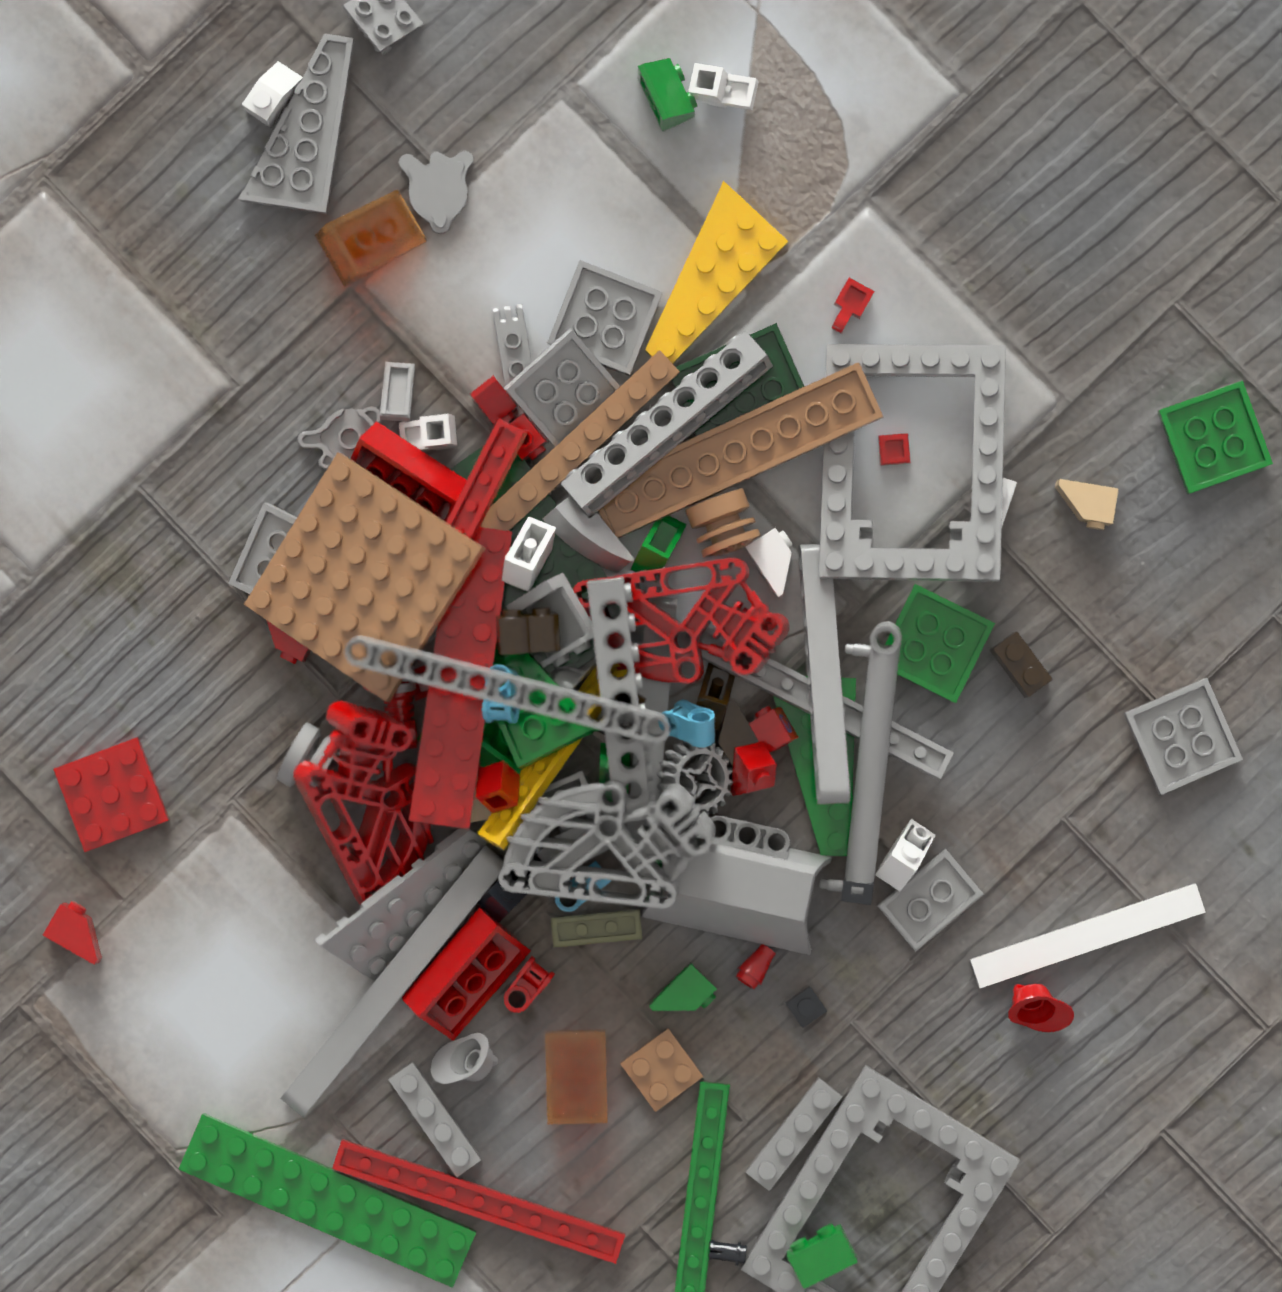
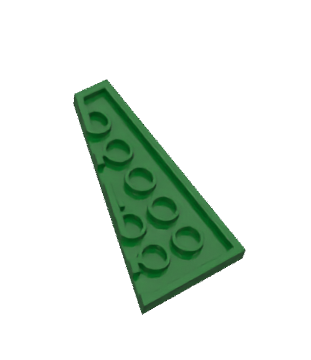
[773,676,856,856]

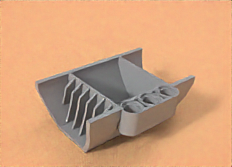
[641,816,832,955]

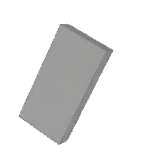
[380,362,415,422]

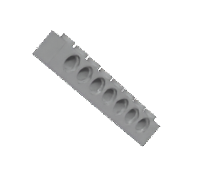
[561,331,773,518]
[587,577,656,821]

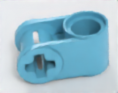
[482,665,520,724]
[658,699,715,748]

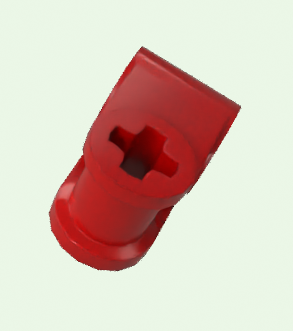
[504,956,555,1013]

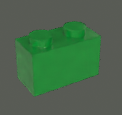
[787,1224,858,1289]

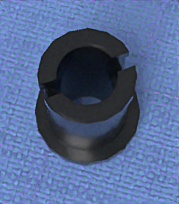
[709,1240,747,1266]

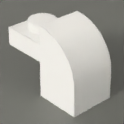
[688,63,759,110]
[399,414,457,451]

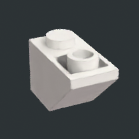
[875,819,936,891]

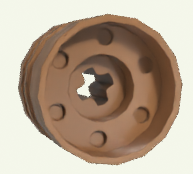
[685,488,761,558]

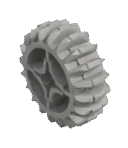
[656,741,734,815]

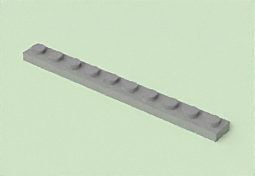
[677,627,954,781]

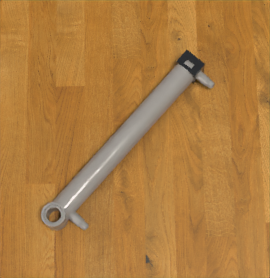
[819,622,902,905]

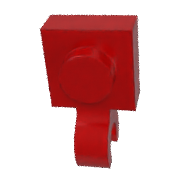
[831,277,875,334]

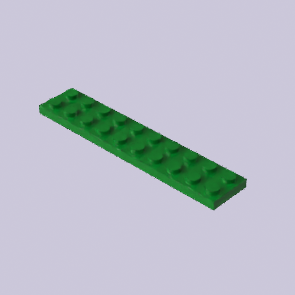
[178,1113,477,1288]

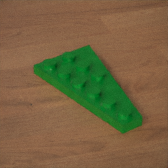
[493,642,599,769]

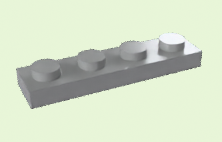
[388,1061,482,1177]
[745,1077,843,1191]

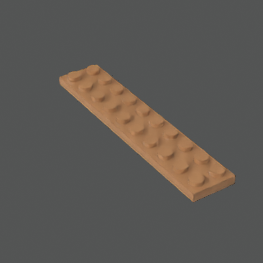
[594,362,884,539]

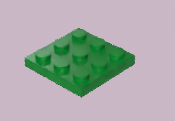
[1157,380,1273,495]
[884,584,995,703]

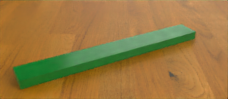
[674,1081,730,1292]

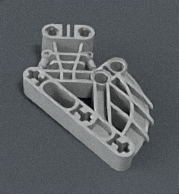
[499,780,716,908]

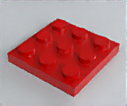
[54,737,170,852]

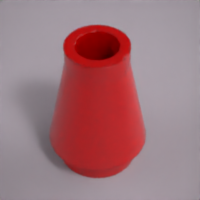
[735,944,776,990]

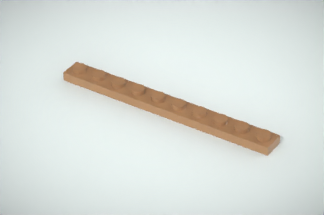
[480,350,680,531]

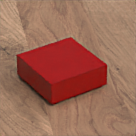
[878,433,911,466]

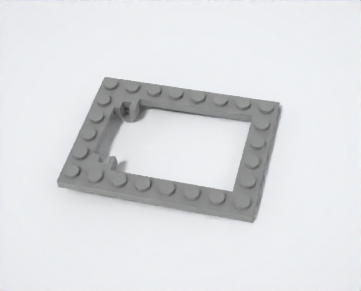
[819,344,1006,582]
[741,1065,1020,1292]

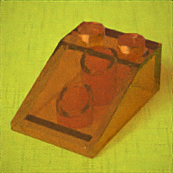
[315,189,427,287]

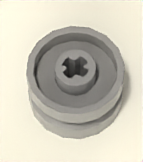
[276,722,340,787]

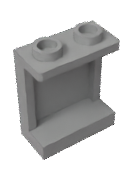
[506,573,594,668]

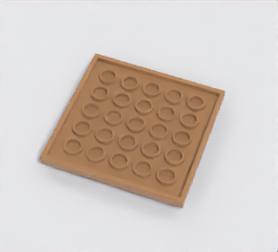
[244,452,485,702]

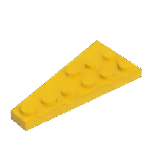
[645,181,788,364]

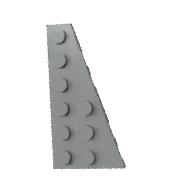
[238,34,355,214]

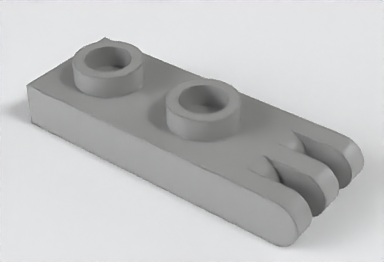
[493,304,532,386]

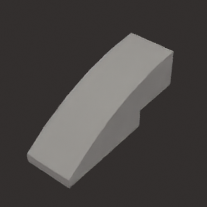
[542,495,634,573]

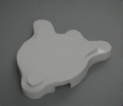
[399,151,474,234]
[298,406,382,470]

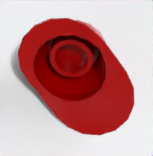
[1008,984,1074,1032]

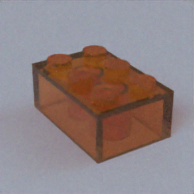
[545,1029,608,1125]

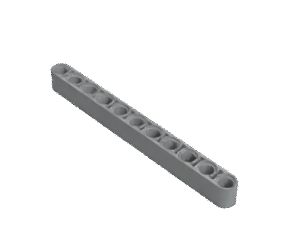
[345,636,670,743]
[280,845,504,1117]

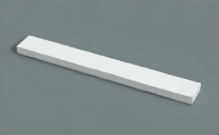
[969,884,1205,988]

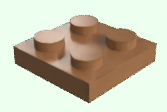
[620,1028,703,1112]

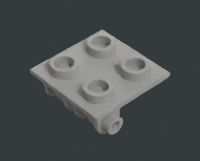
[342,0,423,55]

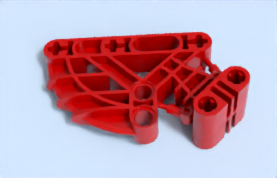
[573,558,790,683]
[293,701,434,905]

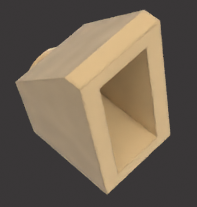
[1055,479,1119,530]

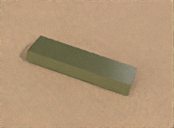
[551,909,642,948]

